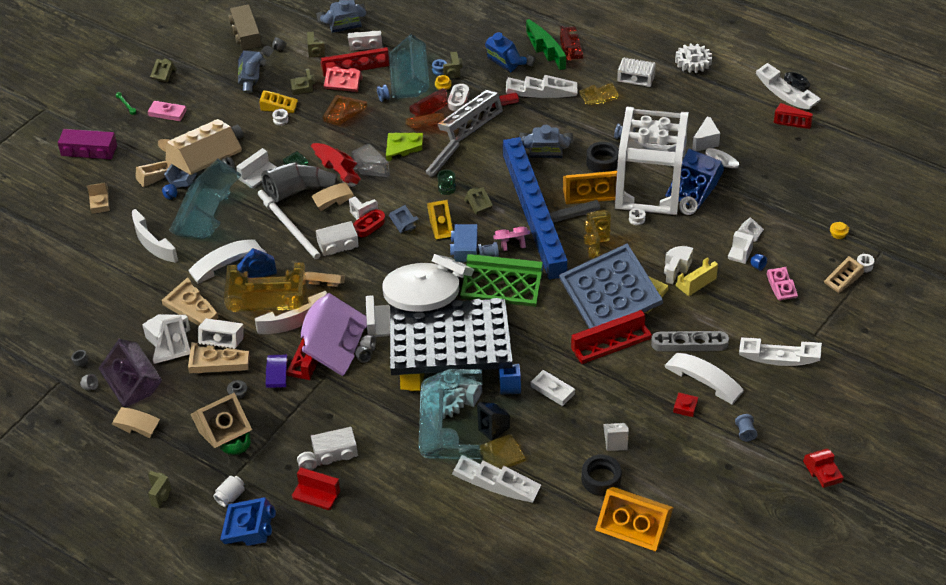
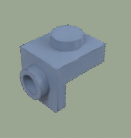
[164,164,197,188]
[389,205,419,234]

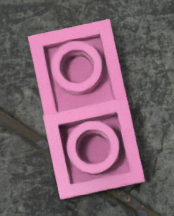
[766,267,798,301]

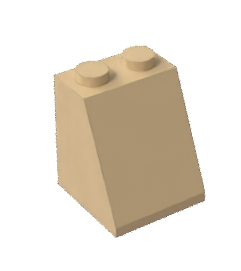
[191,393,252,448]

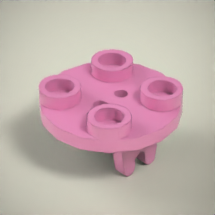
[493,226,530,251]

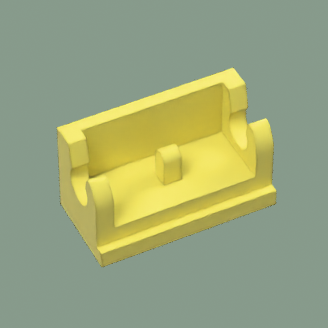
[676,257,718,296]

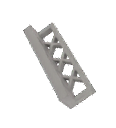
[438,90,503,142]

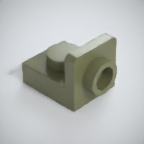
[307,32,325,58]
[150,59,177,83]
[290,69,315,95]
[464,187,493,215]

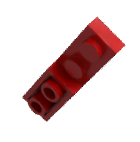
[311,143,361,184]

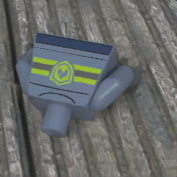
[316,0,366,33]
[238,46,274,93]
[519,125,573,158]

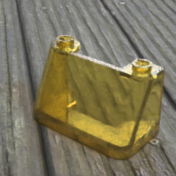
[224,262,307,312]

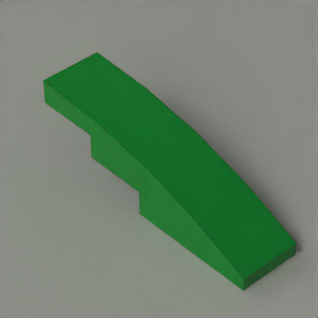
[526,19,566,70]

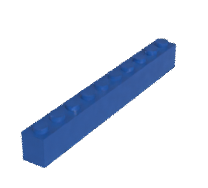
[503,137,567,280]

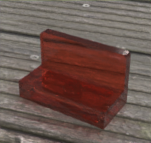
[409,88,447,120]

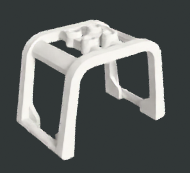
[615,107,689,215]

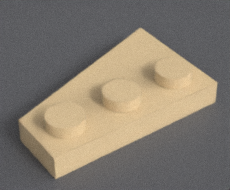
[162,277,218,326]
[188,342,250,373]

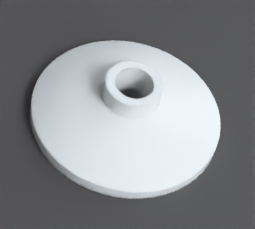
[706,148,739,168]

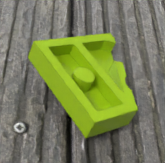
[386,133,423,161]

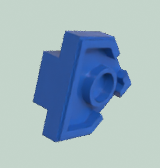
[237,248,277,283]

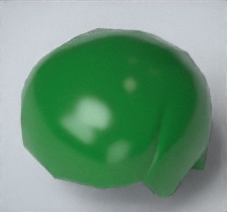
[220,431,251,456]

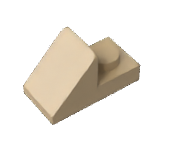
[87,183,110,214]

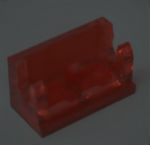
[560,26,583,60]

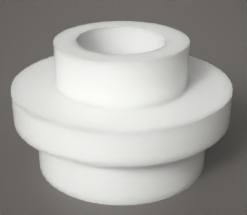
[679,196,697,215]

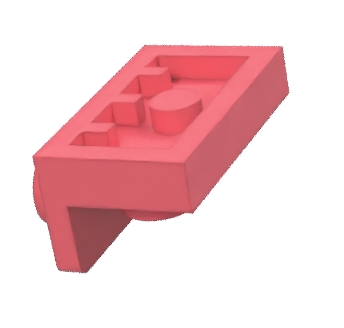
[324,67,363,92]

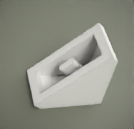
[692,116,720,151]
[604,423,629,451]

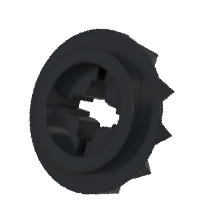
[784,72,810,90]

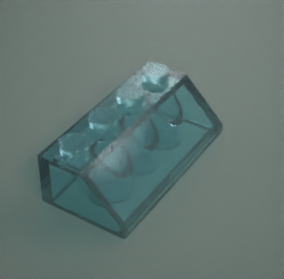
[389,34,430,98]

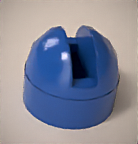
[162,184,177,200]
[750,254,767,270]

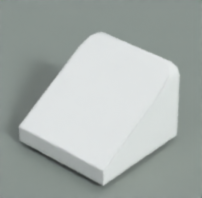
[738,217,764,242]

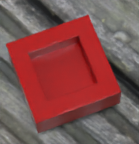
[673,393,698,417]

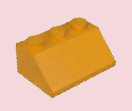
[563,171,617,204]
[595,487,673,551]

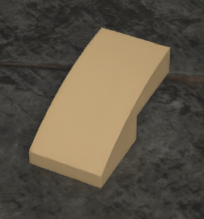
[312,183,354,211]
[112,407,160,438]

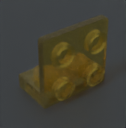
[584,210,611,259]

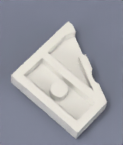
[432,254,474,278]
[153,315,190,364]

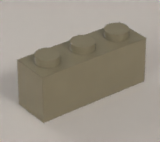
[228,4,261,50]

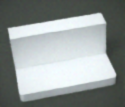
[236,148,276,189]
[366,296,390,337]

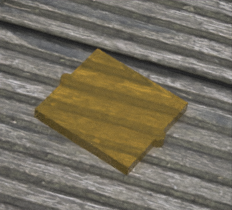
[478,434,526,469]

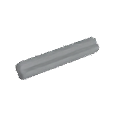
[426,139,459,177]

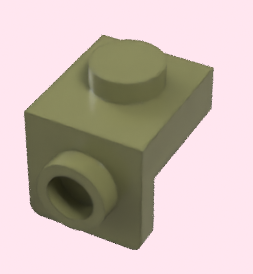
[443,52,463,79]
[148,471,171,508]

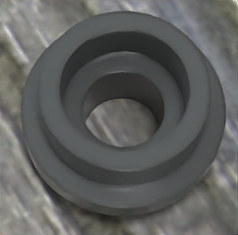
[227,380,247,399]

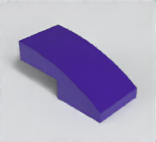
[266,354,288,388]

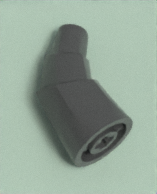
[261,162,338,203]

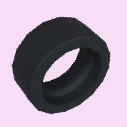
[586,142,619,173]
[581,454,622,496]

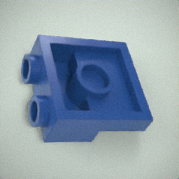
[220,497,276,546]

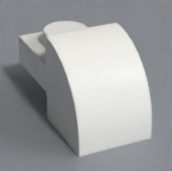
[664,246,693,285]

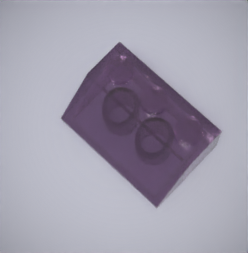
[98,339,162,407]

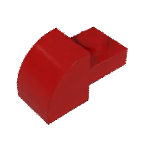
[803,449,843,488]

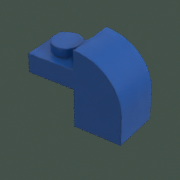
[499,364,521,395]

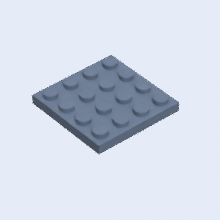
[559,243,663,329]

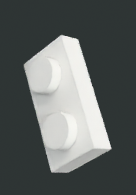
[531,370,575,406]

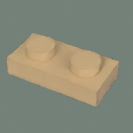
[303,272,345,287]

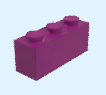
[58,129,117,159]

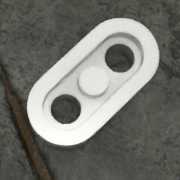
[448,84,469,111]

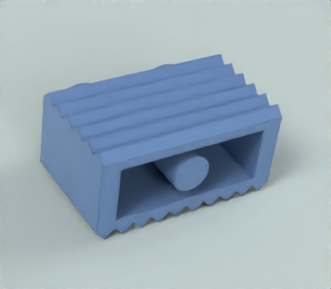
[450,224,478,263]

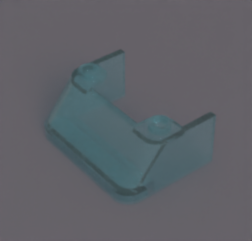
[170,158,241,239]
[418,369,483,459]

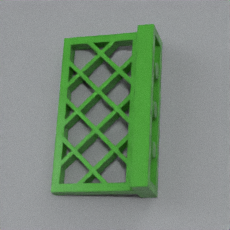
[460,254,543,307]

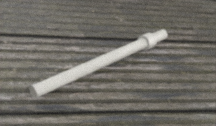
[258,190,320,259]

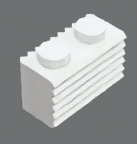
[617,57,656,87]
[316,221,359,256]
[198,318,243,349]
[311,427,358,466]

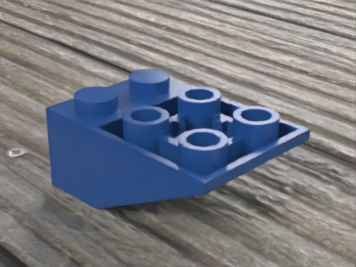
[665,149,724,209]

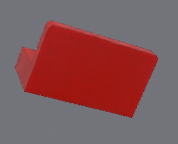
[292,467,340,510]

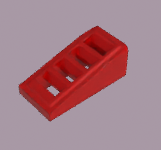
[774,103,813,129]

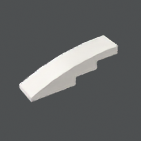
[506,75,577,98]
[452,455,541,503]

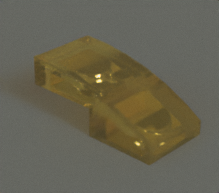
[579,82,619,104]

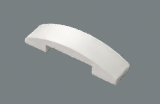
[756,63,821,109]
[132,209,178,263]
[189,240,261,284]
[255,291,327,334]
[739,337,822,366]
[665,353,744,405]

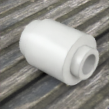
[213,476,245,507]

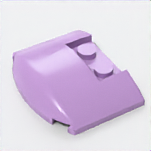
[301,293,367,376]

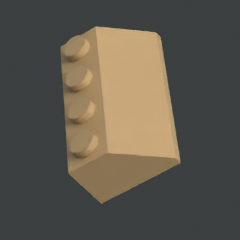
[166,119,242,175]

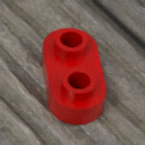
[353,209,385,237]

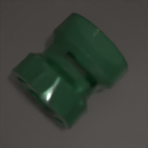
[437,169,456,195]

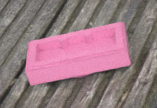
[148,101,187,121]

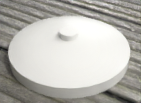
[383,263,459,312]

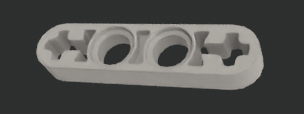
[651,331,729,351]

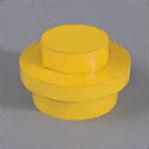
[435,75,452,91]
[830,222,849,239]

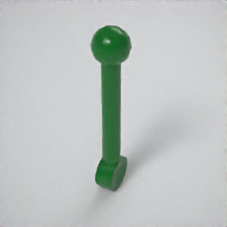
[116,92,136,115]

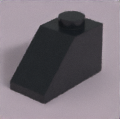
[477,402,510,441]

